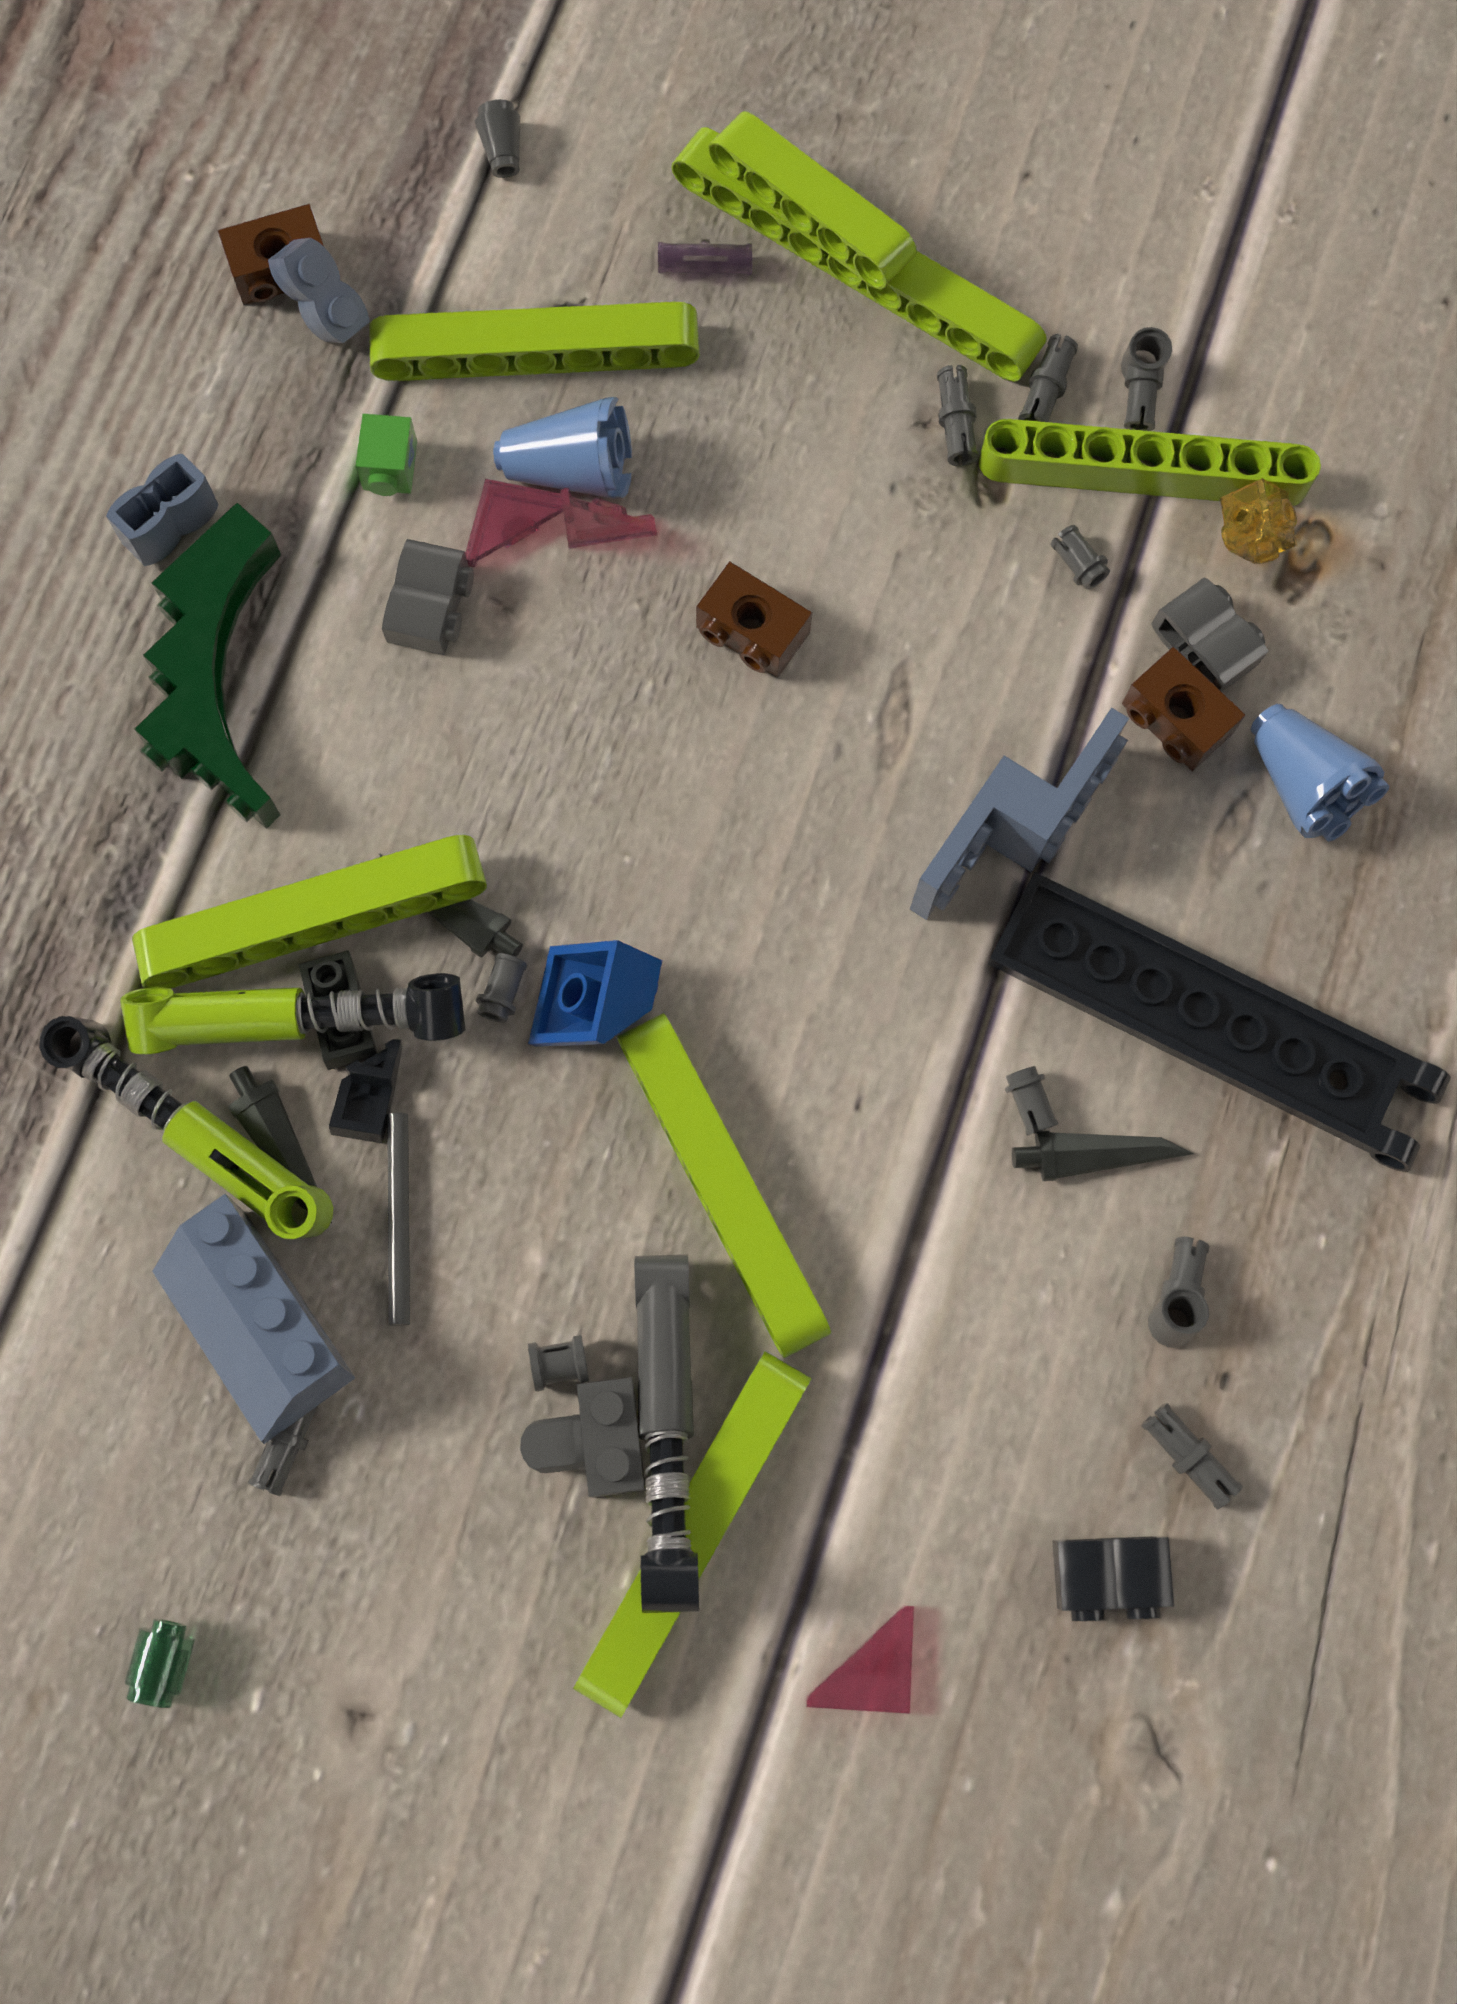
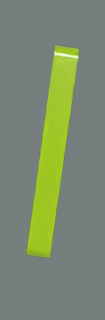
[671,127,1047,382]

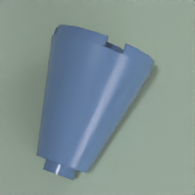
[493,397,632,499]

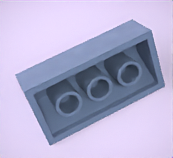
[152,1194,356,1444]

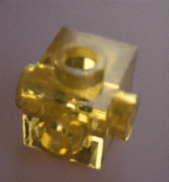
[1220,478,1297,564]

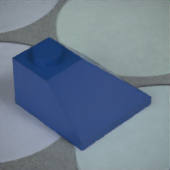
[528,940,663,1047]

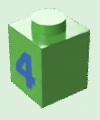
[355,413,417,496]

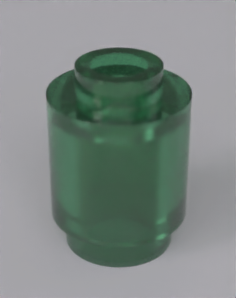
[124,1619,195,1708]

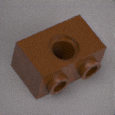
[218,203,324,305]
[696,561,813,678]
[1122,647,1246,772]

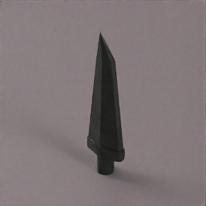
[379,854,523,958]
[228,1066,332,1224]
[1011,1131,1194,1181]

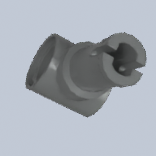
[1121,327,1172,431]
[1148,1236,1210,1348]

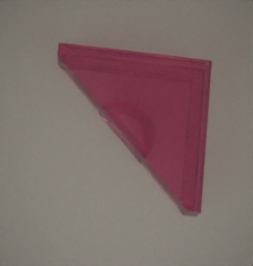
[465,478,574,568]
[560,488,657,548]
[806,1605,914,1714]

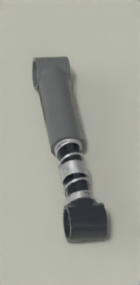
[634,1254,700,1613]

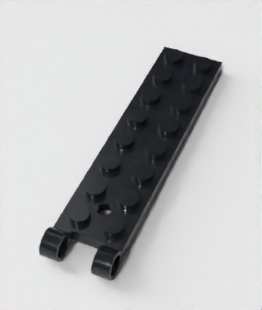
[988,872,1451,1172]

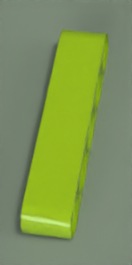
[708,111,917,289]

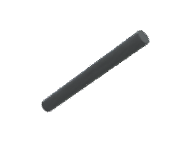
[387,1113,410,1326]

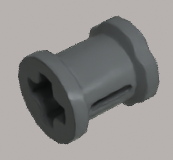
[528,1335,589,1392]

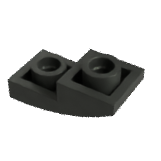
[299,950,378,1070]

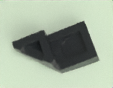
[329,1039,402,1143]

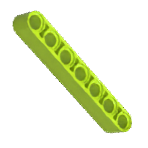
[369,302,700,381]
[979,419,1321,507]
[132,835,487,989]
[617,1013,832,1358]
[573,1351,812,1718]

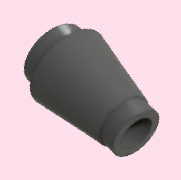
[475,99,521,178]

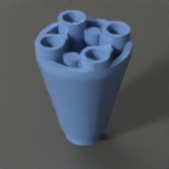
[1251,704,1389,841]

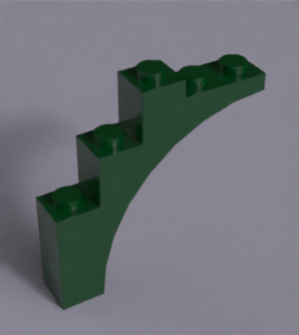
[134,503,281,829]

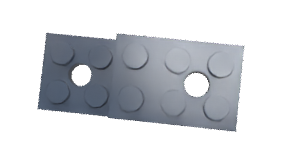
[910,708,1129,920]

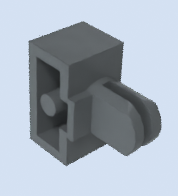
[520,1377,646,1498]

